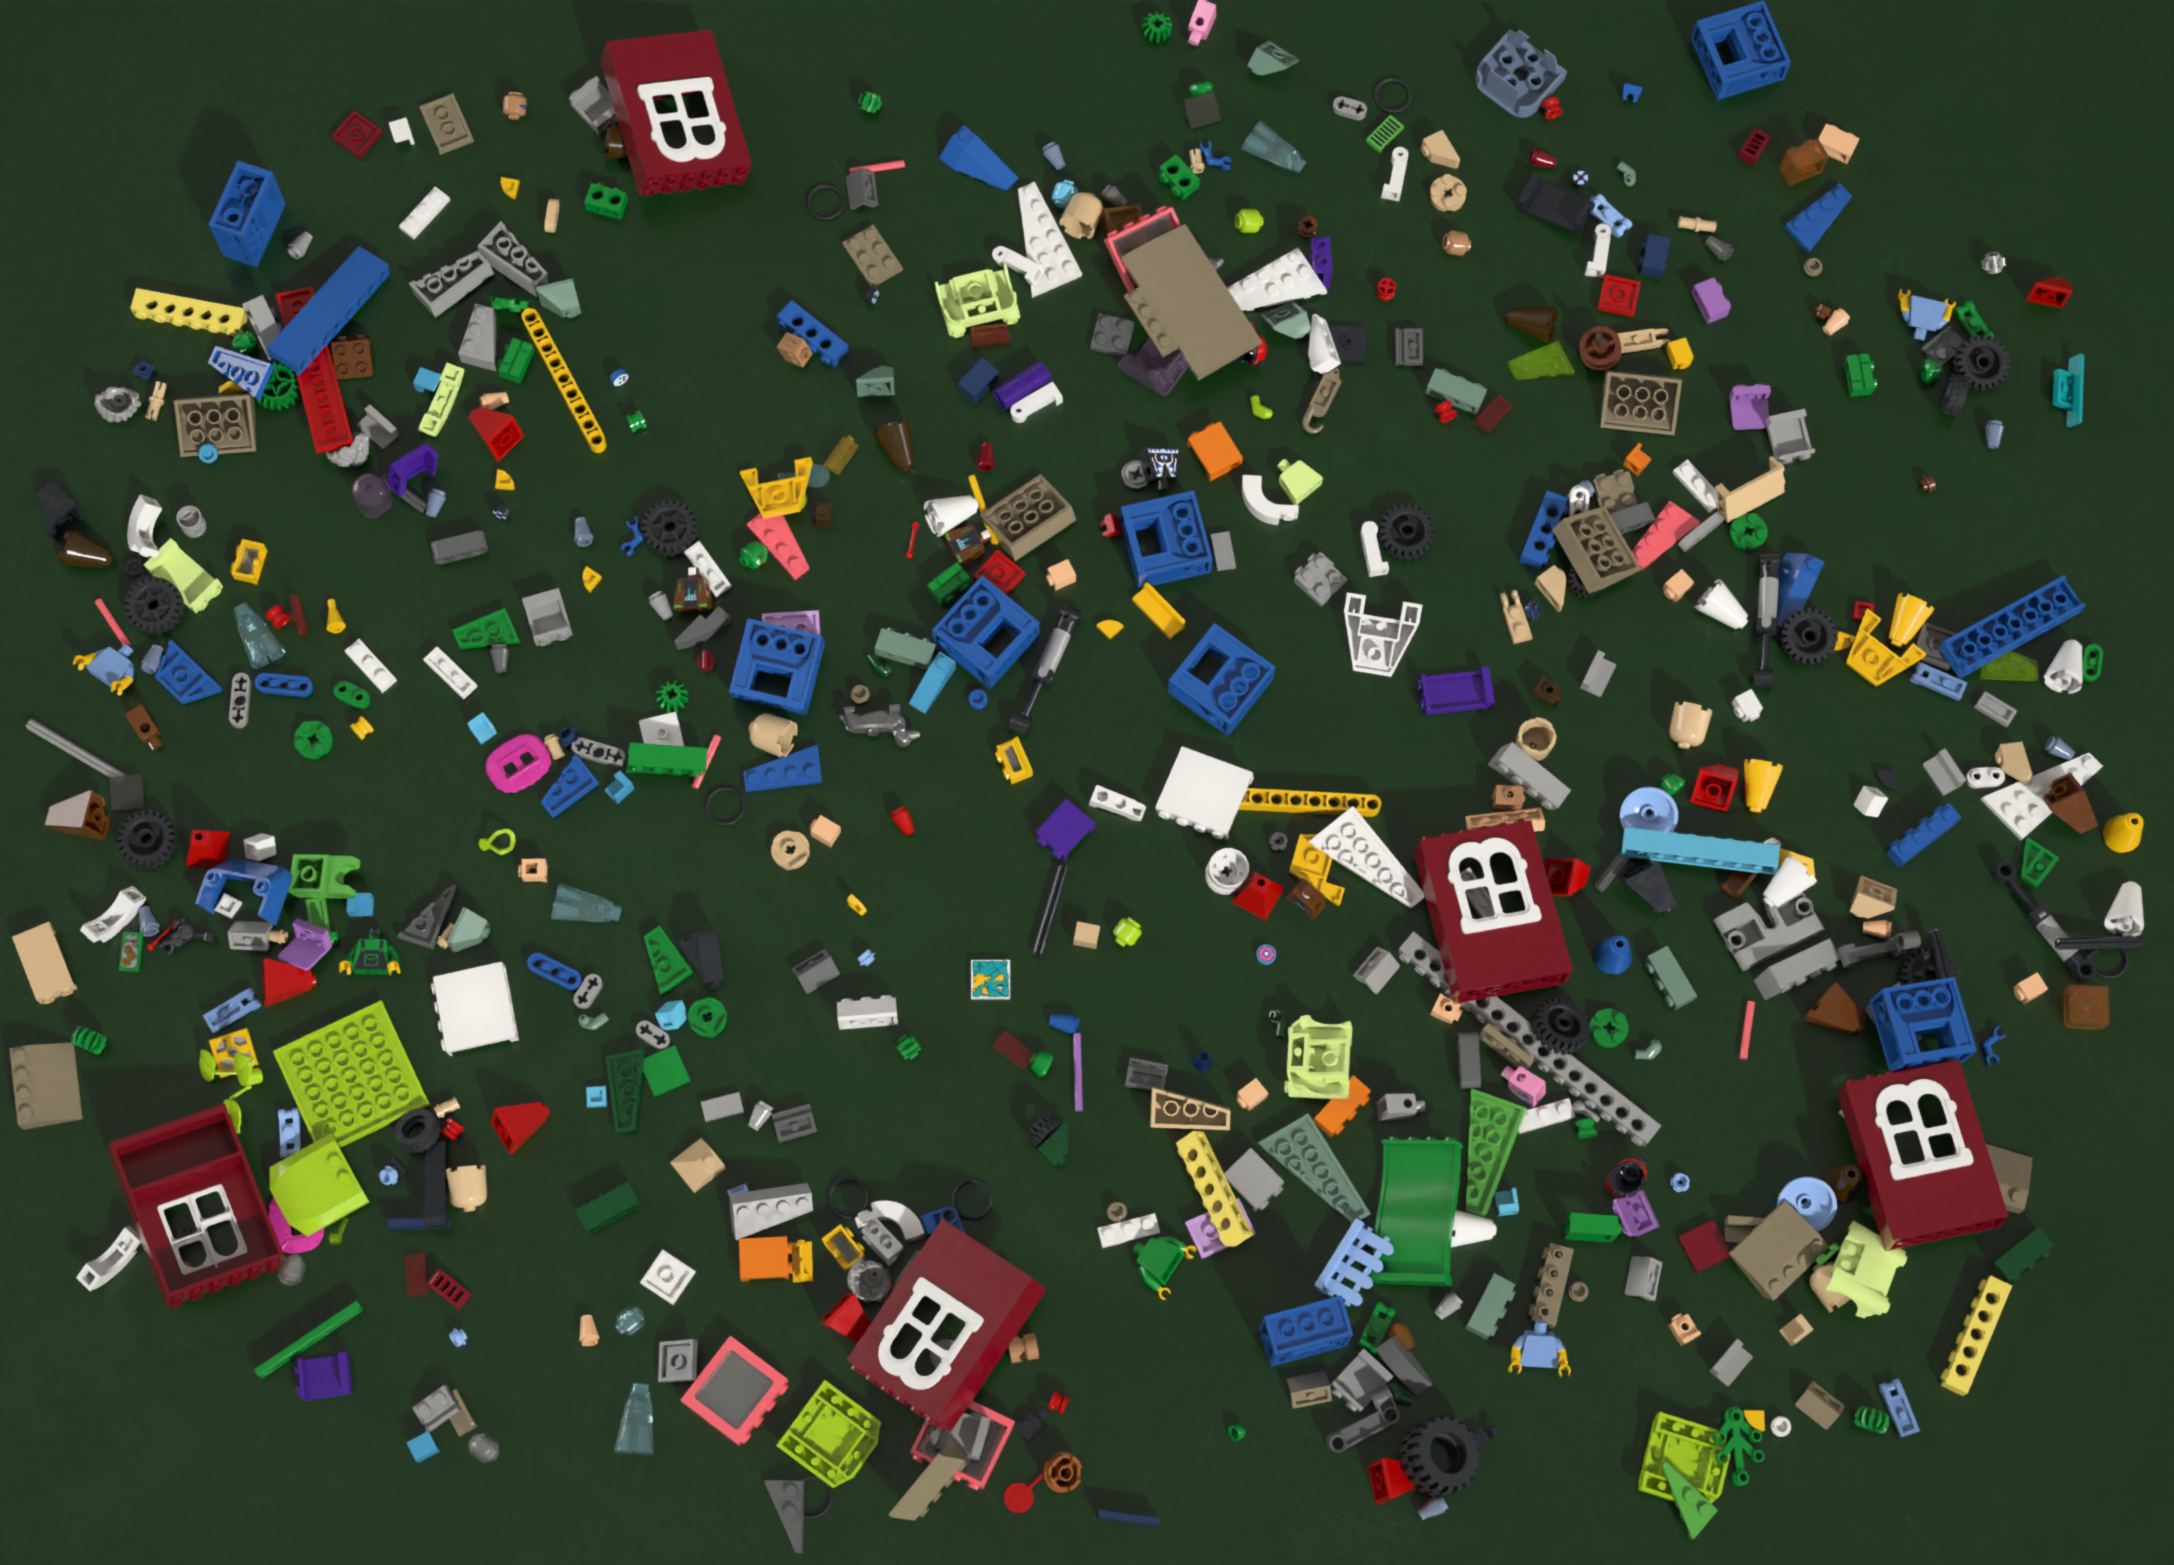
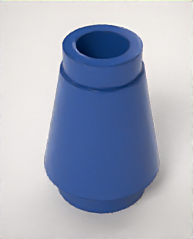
[1049,1014,1079,1034]

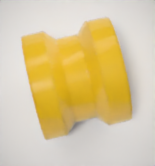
[350,716,374,740]

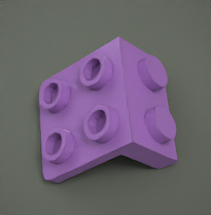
[1729,384,1771,430]
[278,918,332,971]
[1612,1190,1660,1236]

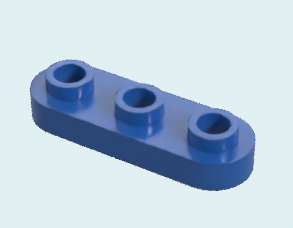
[255,673,313,697]
[527,953,582,991]

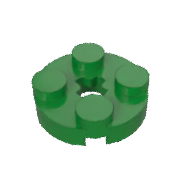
[491,295,529,312]
[1729,513,1768,551]
[294,721,333,760]
[688,998,727,1038]
[1589,1009,1629,1048]

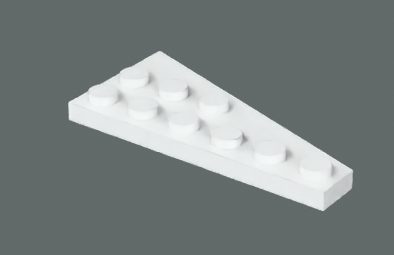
[1018,182,1082,298]
[1227,248,1327,311]
[1980,753,2103,840]
[1308,806,1425,909]

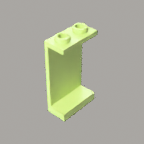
[144,538,223,613]

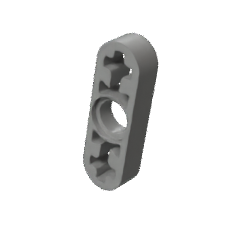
[1678,511,1725,552]
[229,673,251,728]
[572,738,626,768]

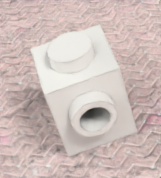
[1732,689,1763,722]

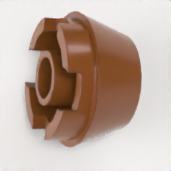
[1042,1452,1082,1493]

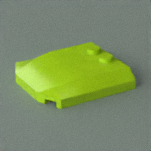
[269,1133,370,1237]
[776,1380,881,1488]
[1638,1412,1730,1504]

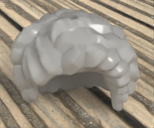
[94,386,141,423]
[326,431,370,467]
[847,1258,892,1302]

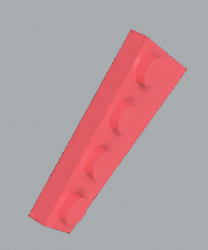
[1632,501,1700,570]
[747,513,809,580]

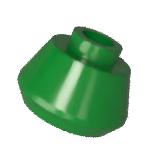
[1189,81,1213,102]
[1921,359,1943,384]
[1660,773,1685,796]
[1029,1051,1054,1077]

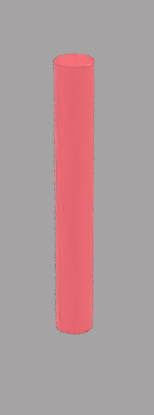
[850,160,905,174]
[95,598,131,646]
[691,735,721,789]
[1739,1001,1755,1059]

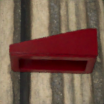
[1737,128,1771,166]
[427,1269,472,1310]

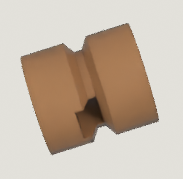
[1008,1333,1039,1363]

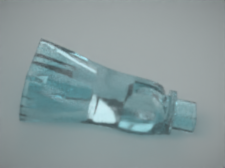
[1241,120,1307,173]
[233,603,285,669]
[551,883,622,922]
[614,1383,653,1455]

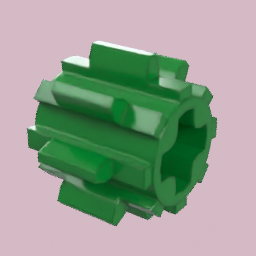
[858,90,882,113]
[232,330,257,355]
[895,1034,921,1060]

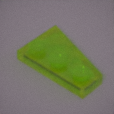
[1508,341,1575,380]
[1980,651,2038,681]

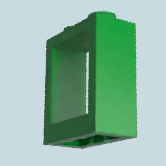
[1565,1213,1621,1242]

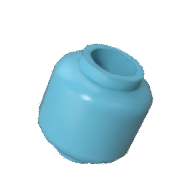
[1052,180,1078,209]

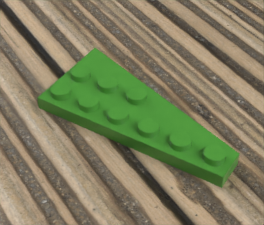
[1466,1088,1527,1218]

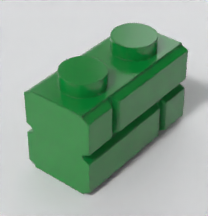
[497,338,534,383]
[1844,354,1877,397]
[927,562,971,606]

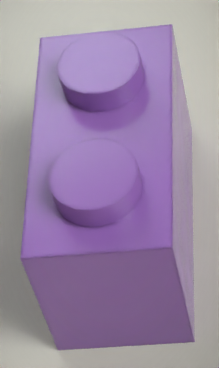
[1691,278,1731,324]

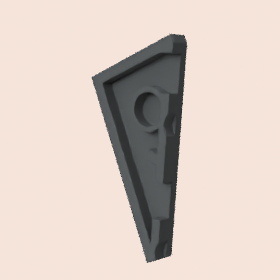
[397,885,457,950]
[765,1480,804,1553]

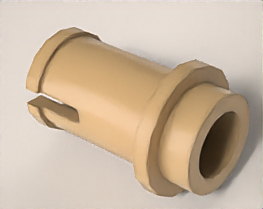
[1189,149,1204,174]
[544,734,564,760]
[436,923,454,949]
[268,929,288,945]
[434,1097,460,1118]

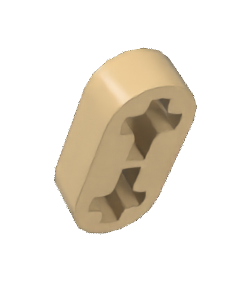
[545,199,559,233]

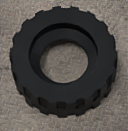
[1942,373,1969,417]
[394,1108,441,1153]

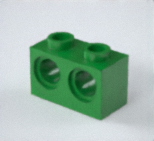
[1159,154,1200,200]
[584,183,628,220]

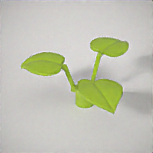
[199,1049,263,1133]

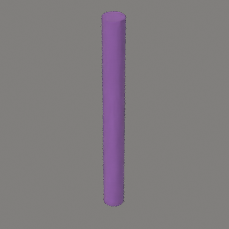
[1073,1033,1083,1111]

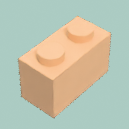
[1814,124,1859,164]

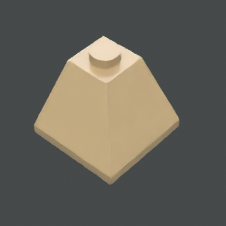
[1850,875,1897,918]
[670,1138,726,1193]

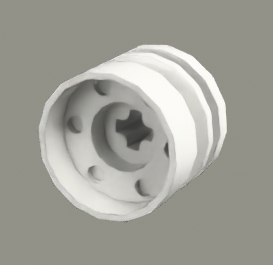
[1205,848,1249,895]

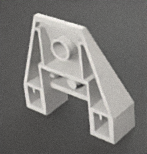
[1344,592,1422,677]

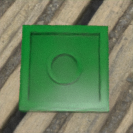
[643,1045,691,1097]

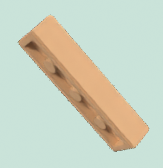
[1465,807,1545,832]

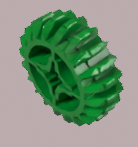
[257,361,301,411]

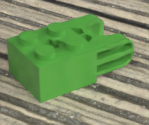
[288,854,361,898]

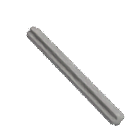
[26,719,126,783]

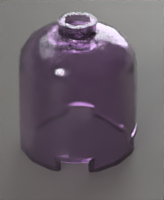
[352,473,393,518]

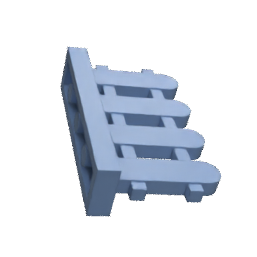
[1314,1218,1394,1307]

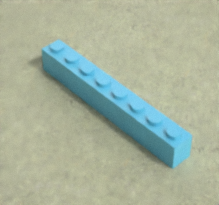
[1621,827,1780,875]

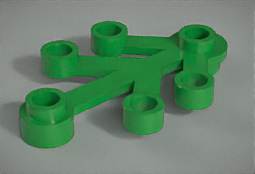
[1712,1407,1765,1487]

